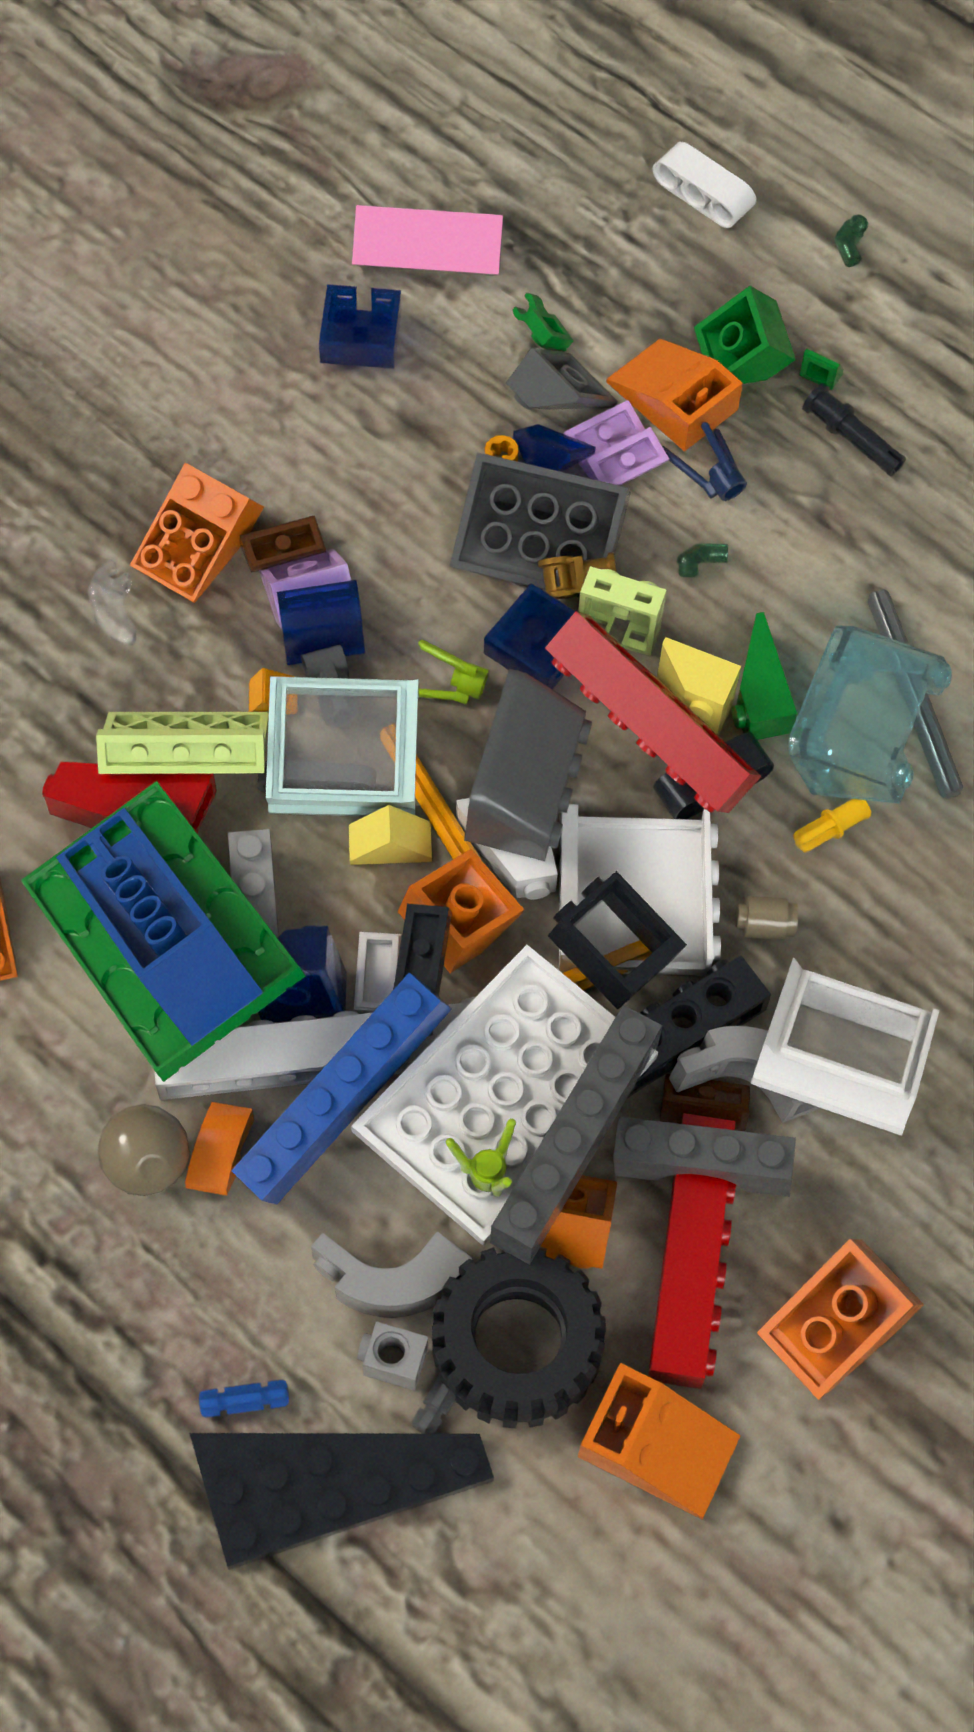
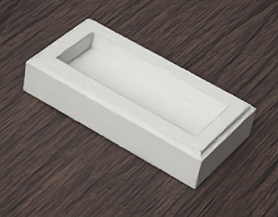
[354,932,401,1014]

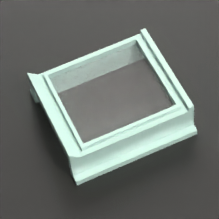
[266,676,419,816]

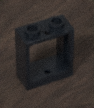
[548,871,687,1010]

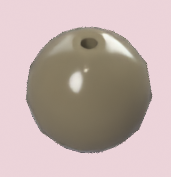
[98,1104,189,1196]

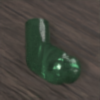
[835,214,869,267]
[676,543,728,577]

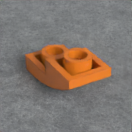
[185,1102,254,1196]

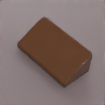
[240,515,326,573]
[660,1073,750,1132]

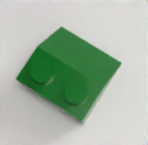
[694,286,796,384]

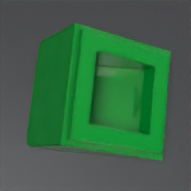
[799,349,844,390]

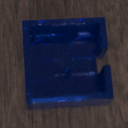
[319,284,402,369]
[483,583,575,689]

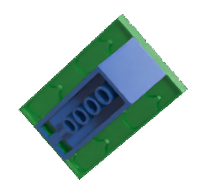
[20,781,306,1082]

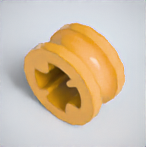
[484,435,519,462]

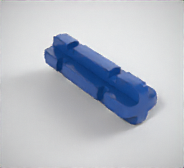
[199,1379,289,1418]

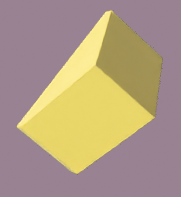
[349,805,432,865]

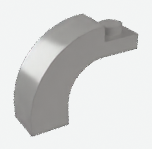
[669,1026,820,1123]
[311,1231,472,1318]

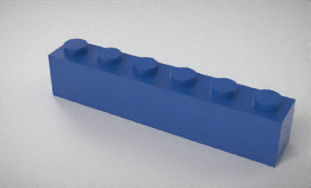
[231,972,452,1205]

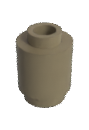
[736,896,798,940]

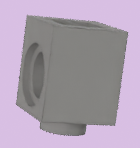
[357,1322,428,1391]

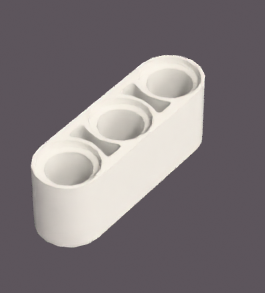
[653,142,756,228]

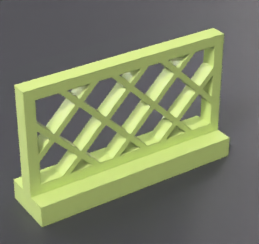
[96,712,269,774]

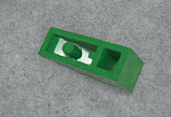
[732,612,797,740]

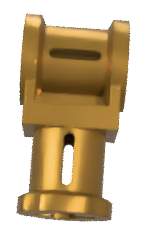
[538,552,617,601]

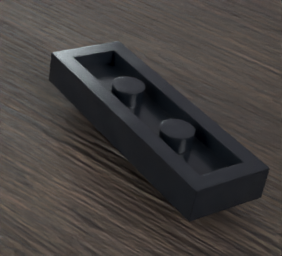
[393,903,452,1036]

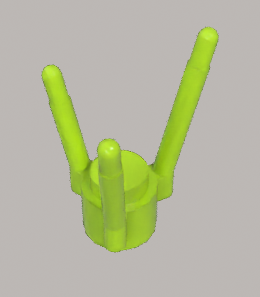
[418,640,490,705]
[446,1118,516,1197]

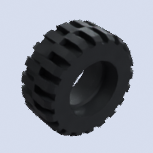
[432,1247,606,1428]

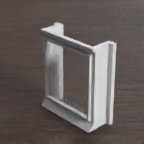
[750,957,939,1136]

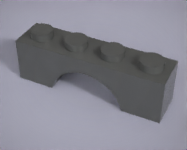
[613,1117,796,1197]

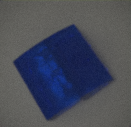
[277,580,365,665]

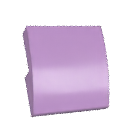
[562,400,669,486]

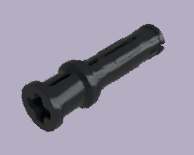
[802,383,906,477]

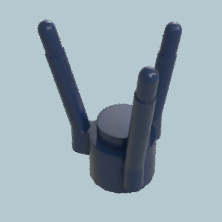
[662,422,747,501]

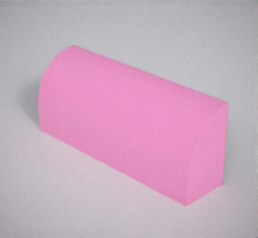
[352,205,503,275]

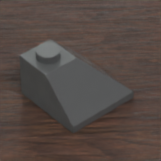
[506,347,618,410]

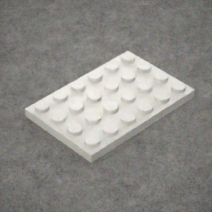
[351,945,658,1246]

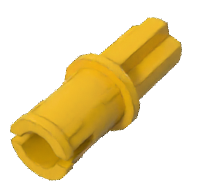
[793,795,871,853]

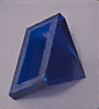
[513,424,596,472]

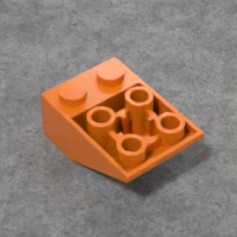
[606,338,743,452]
[130,462,264,603]
[578,1363,741,1520]

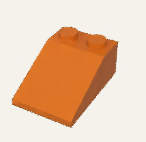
[757,1239,924,1400]

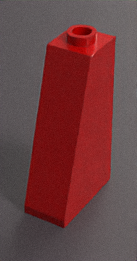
[42,761,217,834]

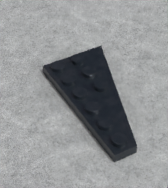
[189,1433,494,1570]

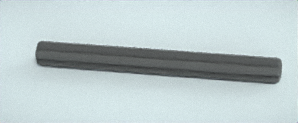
[868,589,963,799]

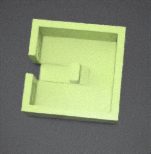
[578,566,667,656]

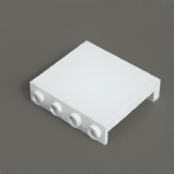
[559,804,721,976]

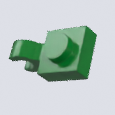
[512,293,574,352]

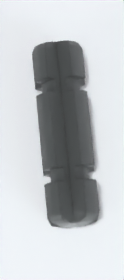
[412,1374,456,1434]

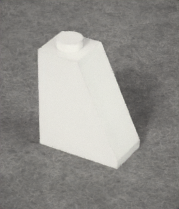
[456,798,558,900]

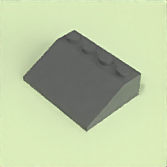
[450,452,631,598]

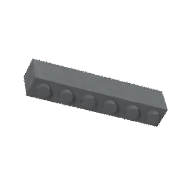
[490,1005,662,1265]

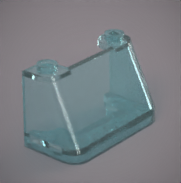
[789,625,952,804]

